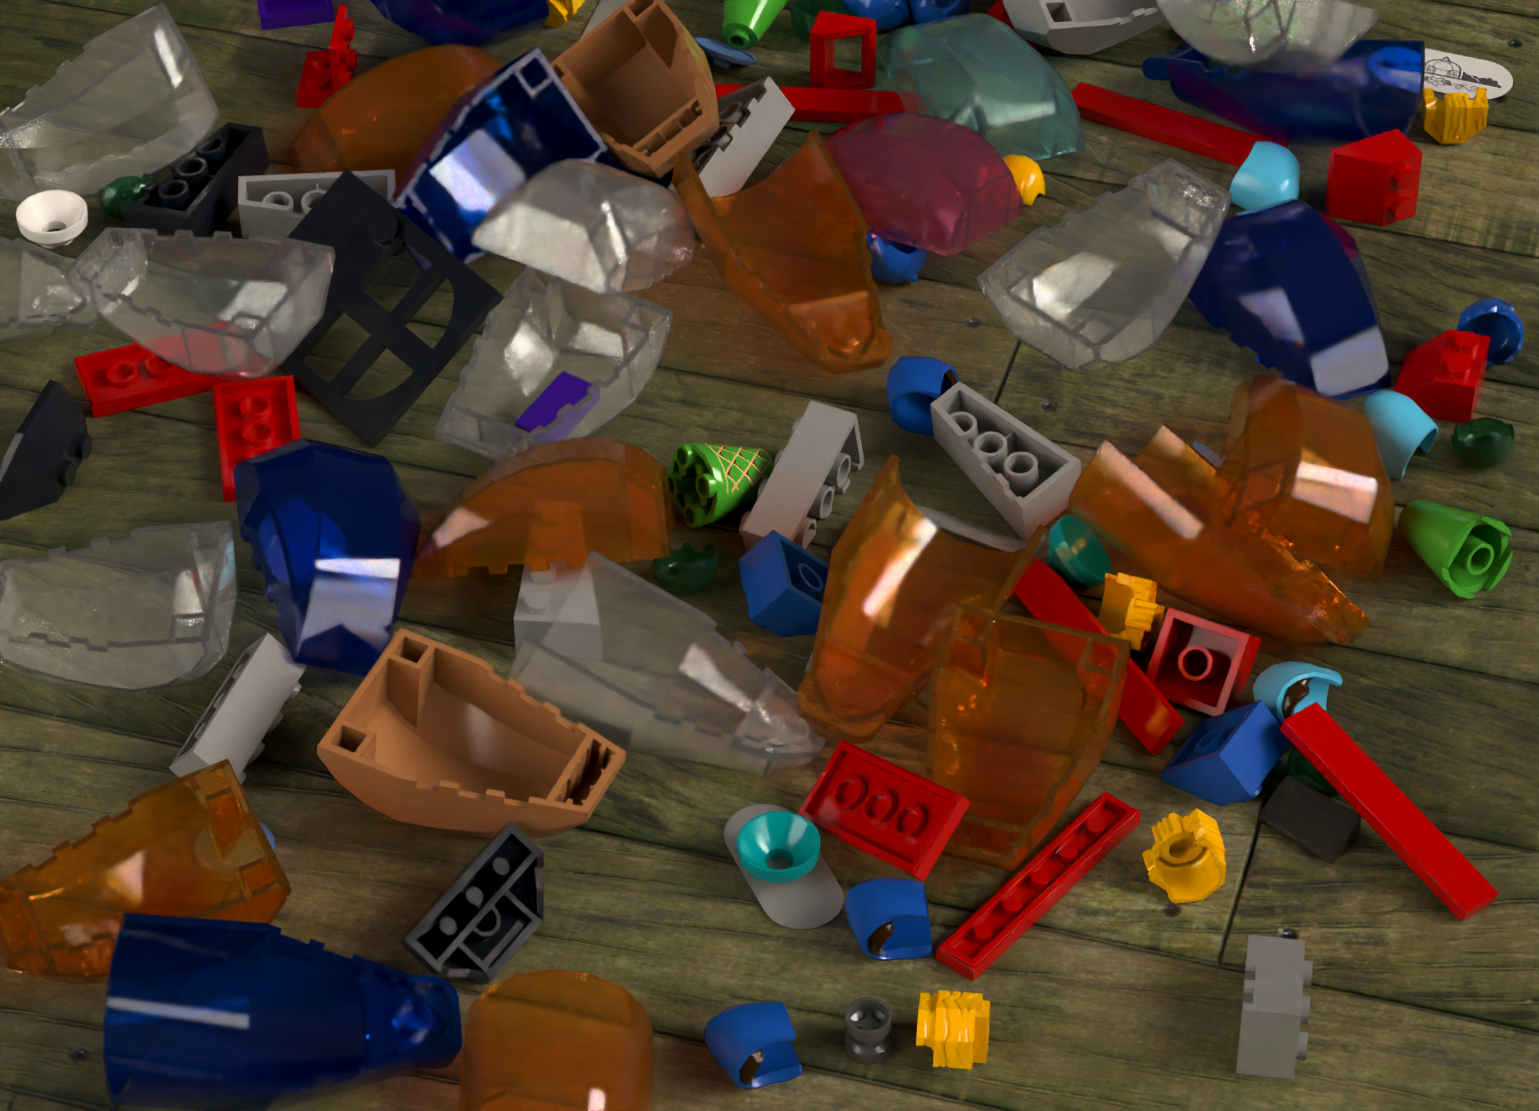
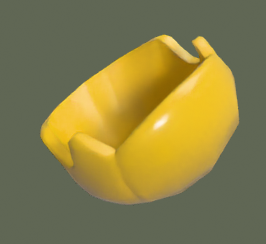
[985,154,1045,206]

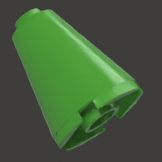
[722,0,789,49]
[1398,500,1513,599]

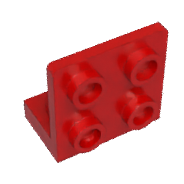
[296,5,358,109]

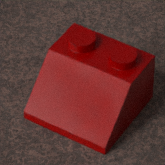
[1324,128,1423,226]
[1394,329,1490,425]
[1146,607,1262,716]

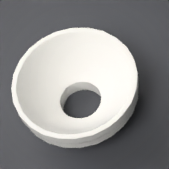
[16,190,88,249]

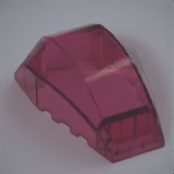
[764,113,1025,257]

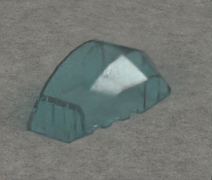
[878,12,1085,181]

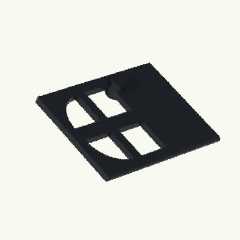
[221,168,505,448]

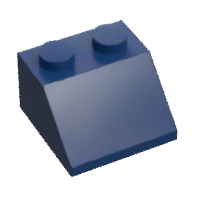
[738,530,839,637]
[1159,700,1292,806]

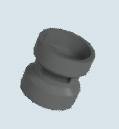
[845,997,893,1065]

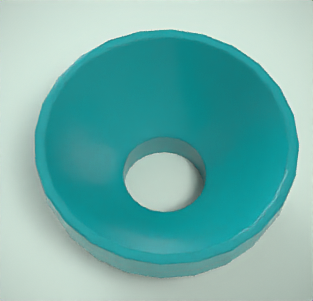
[1047,515,1112,588]
[737,811,820,883]

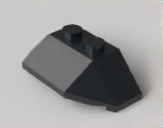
[0,380,92,521]
[400,821,544,984]

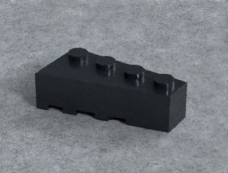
[120,122,270,255]

